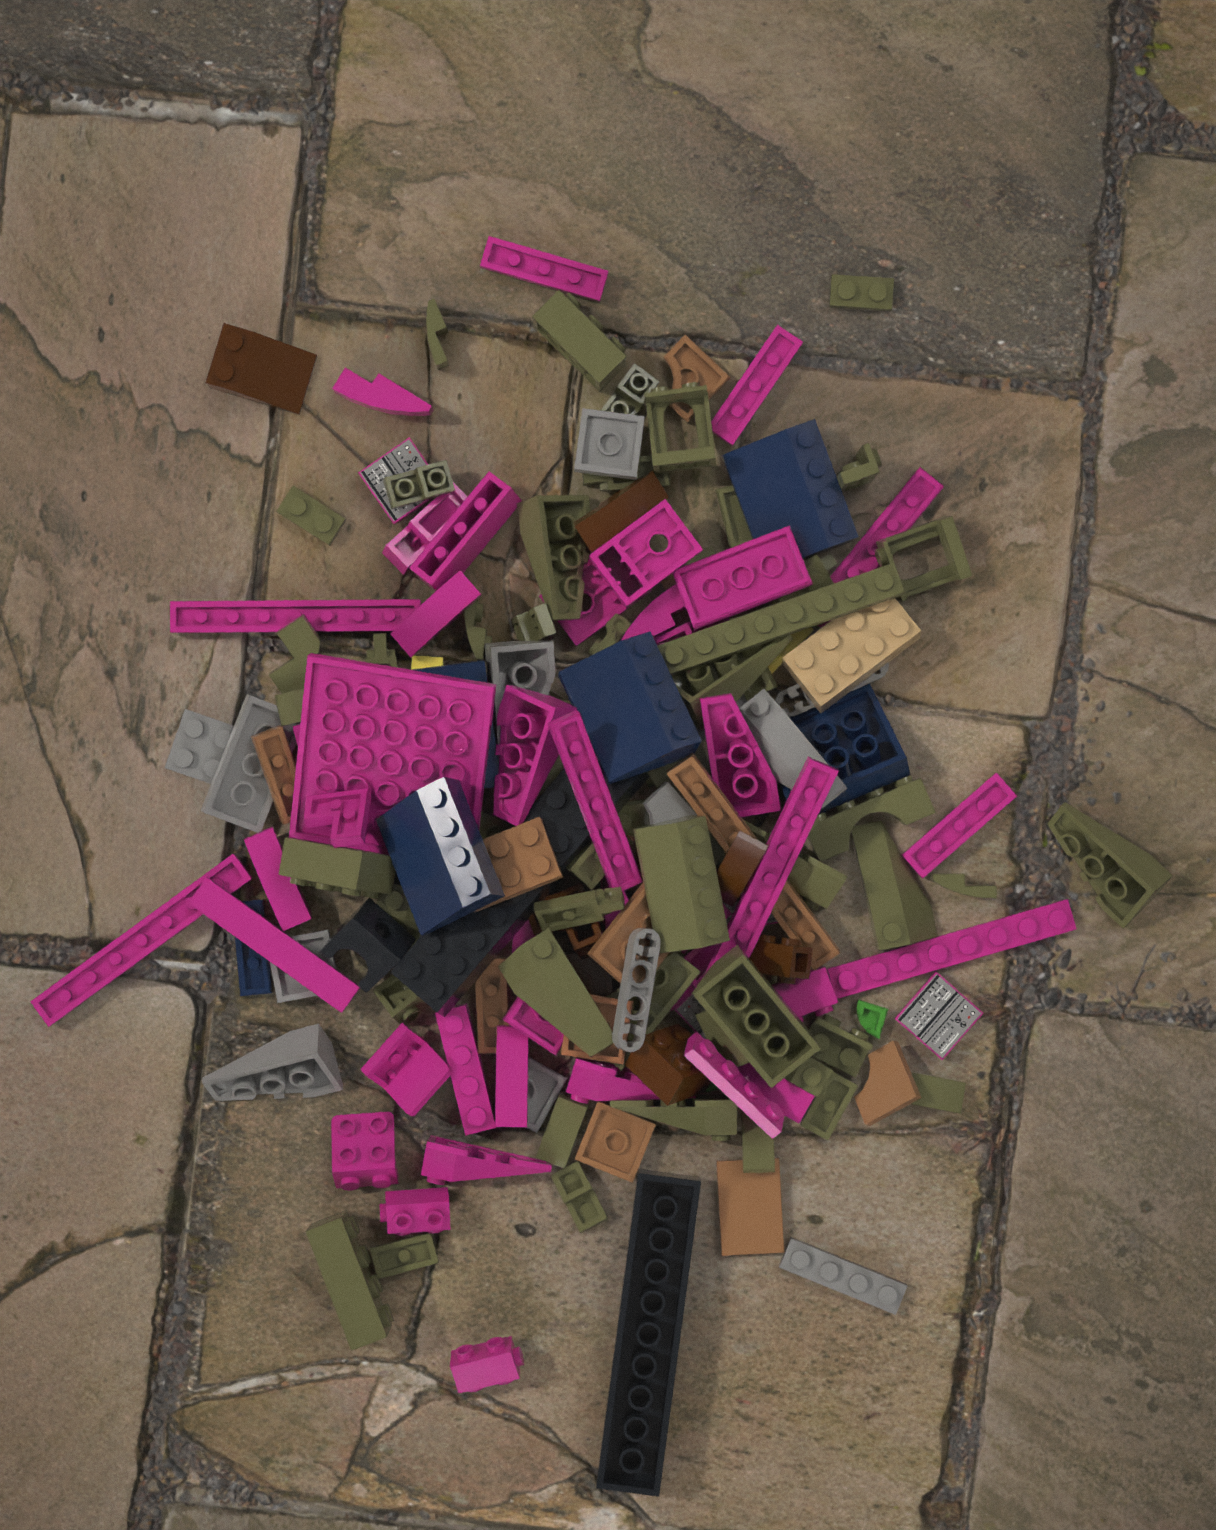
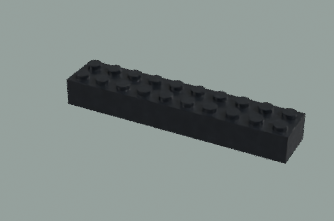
[391,768,650,1017]
[596,1169,701,1497]

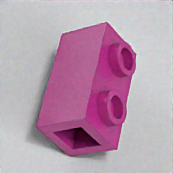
[379,1187,451,1236]
[450,1336,524,1393]

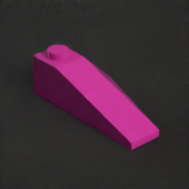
[493,685,577,826]
[700,693,781,817]
[566,1057,696,1104]
[421,1135,552,1185]

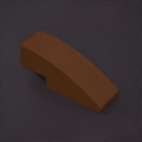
[573,470,669,552]
[716,831,768,907]

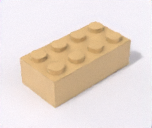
[782,598,921,713]

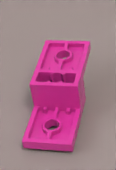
[539,499,703,647]

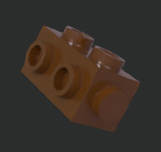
[749,934,813,984]

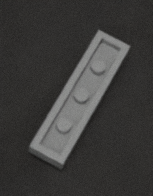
[779,1237,907,1315]

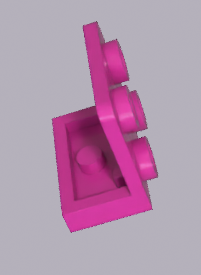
[360,1023,452,1116]
[331,1112,399,1191]

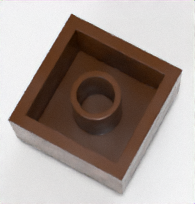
[625,1023,711,1106]

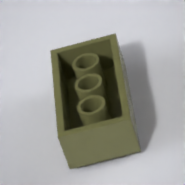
[305,1210,394,1351]

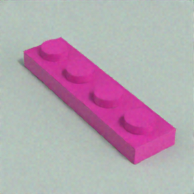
[480,236,609,303]
[711,324,803,447]
[901,773,1017,879]
[684,1032,785,1139]

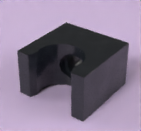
[320,898,416,993]

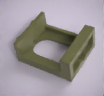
[644,382,717,474]
[875,516,972,601]

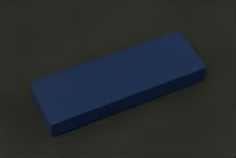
[235,899,273,996]

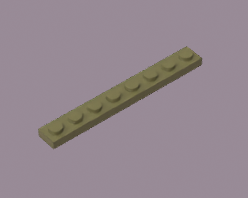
[658,563,905,676]

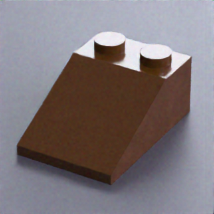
[205,323,317,415]

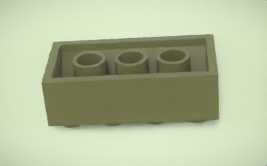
[633,815,730,953]
[692,944,821,1088]

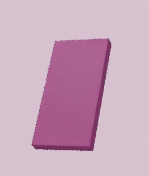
[673,525,813,630]

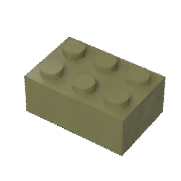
[532,290,626,392]
[278,837,395,899]

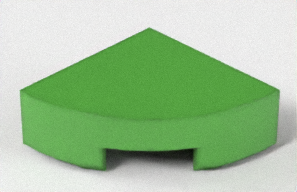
[856,999,888,1039]

